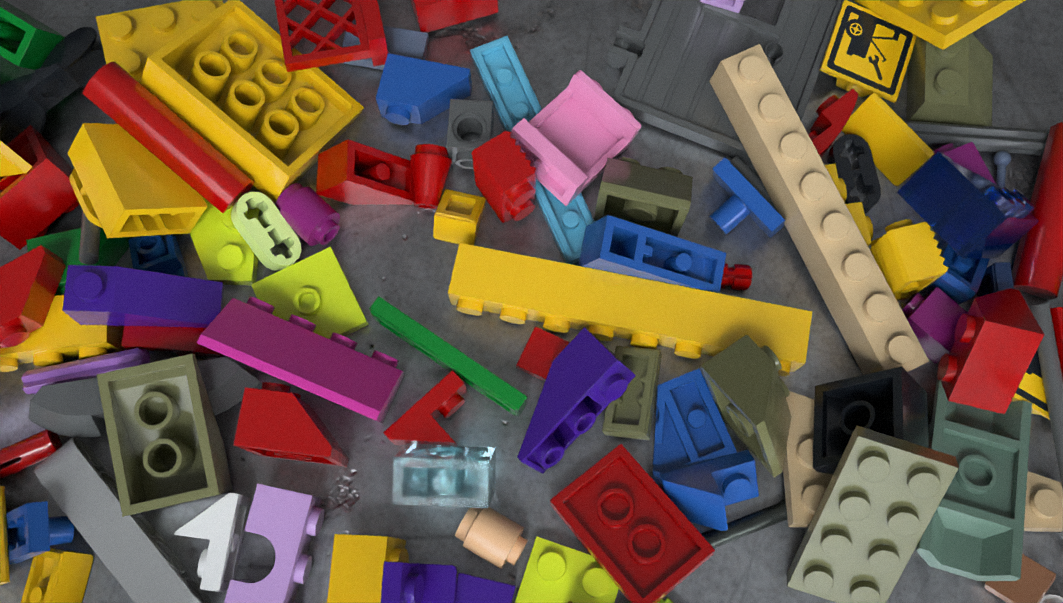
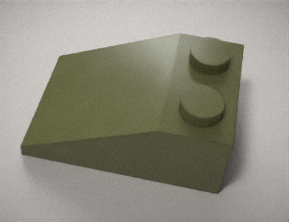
[97,354,233,517]

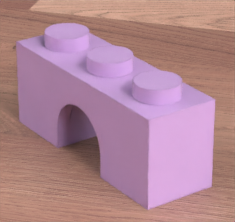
[224,484,325,603]

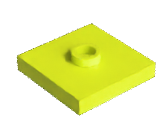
[251,247,369,339]

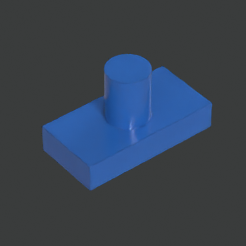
[709,157,785,238]
[6,501,74,564]

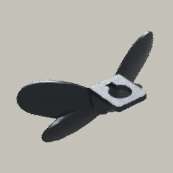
[0,27,106,145]

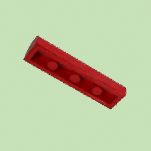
[82,61,255,213]
[1012,122,1063,300]

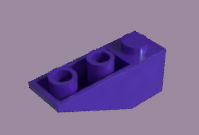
[517,327,636,474]

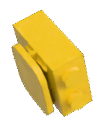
[68,123,208,238]

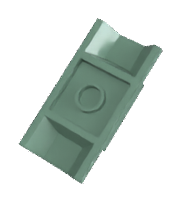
[916,380,1032,581]

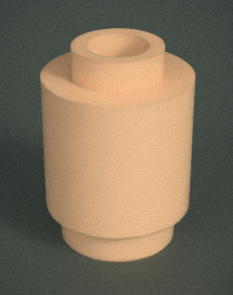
[455,504,528,569]

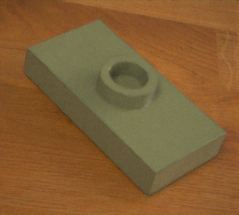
[602,346,662,440]

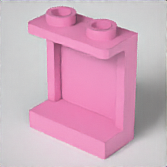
[511,70,641,206]

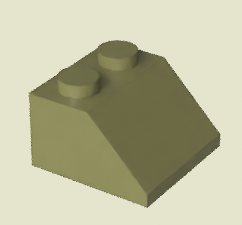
[906,33,993,126]
[594,157,693,237]
[700,335,792,478]

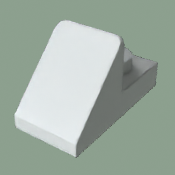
[174,493,251,592]

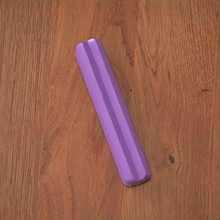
[21,348,151,394]

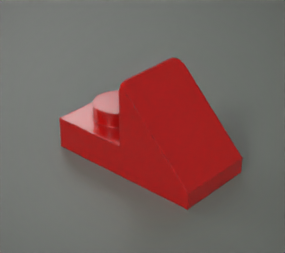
[383,370,467,448]

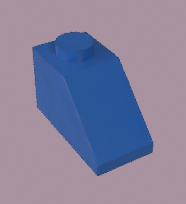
[376,53,472,125]

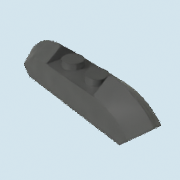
[29,357,261,438]

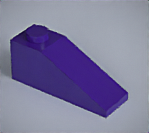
[62,265,224,328]

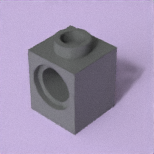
[446,99,494,169]

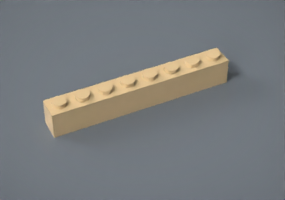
[709,44,929,375]

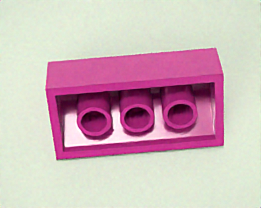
[197,296,405,424]

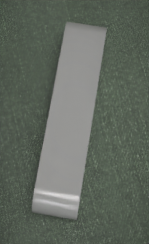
[34,437,212,603]

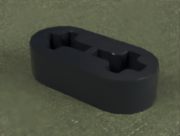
[827,134,881,214]

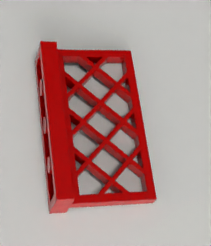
[275,0,388,72]

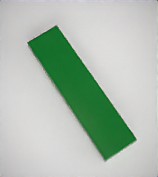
[369,296,527,417]

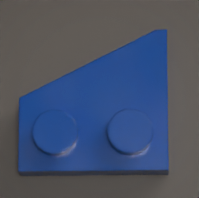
[652,368,737,485]

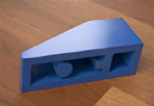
[578,215,726,293]

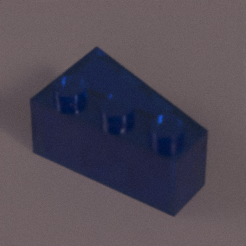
[897,151,1039,259]

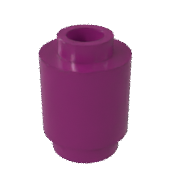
[275,183,340,246]

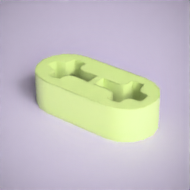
[231,192,302,271]

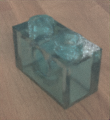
[393,444,496,508]

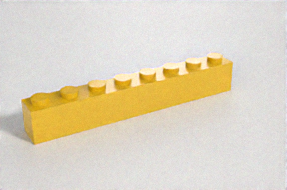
[448,243,812,376]

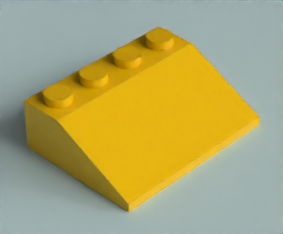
[140,0,364,203]

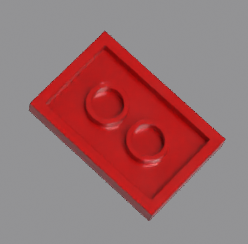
[550,444,715,603]

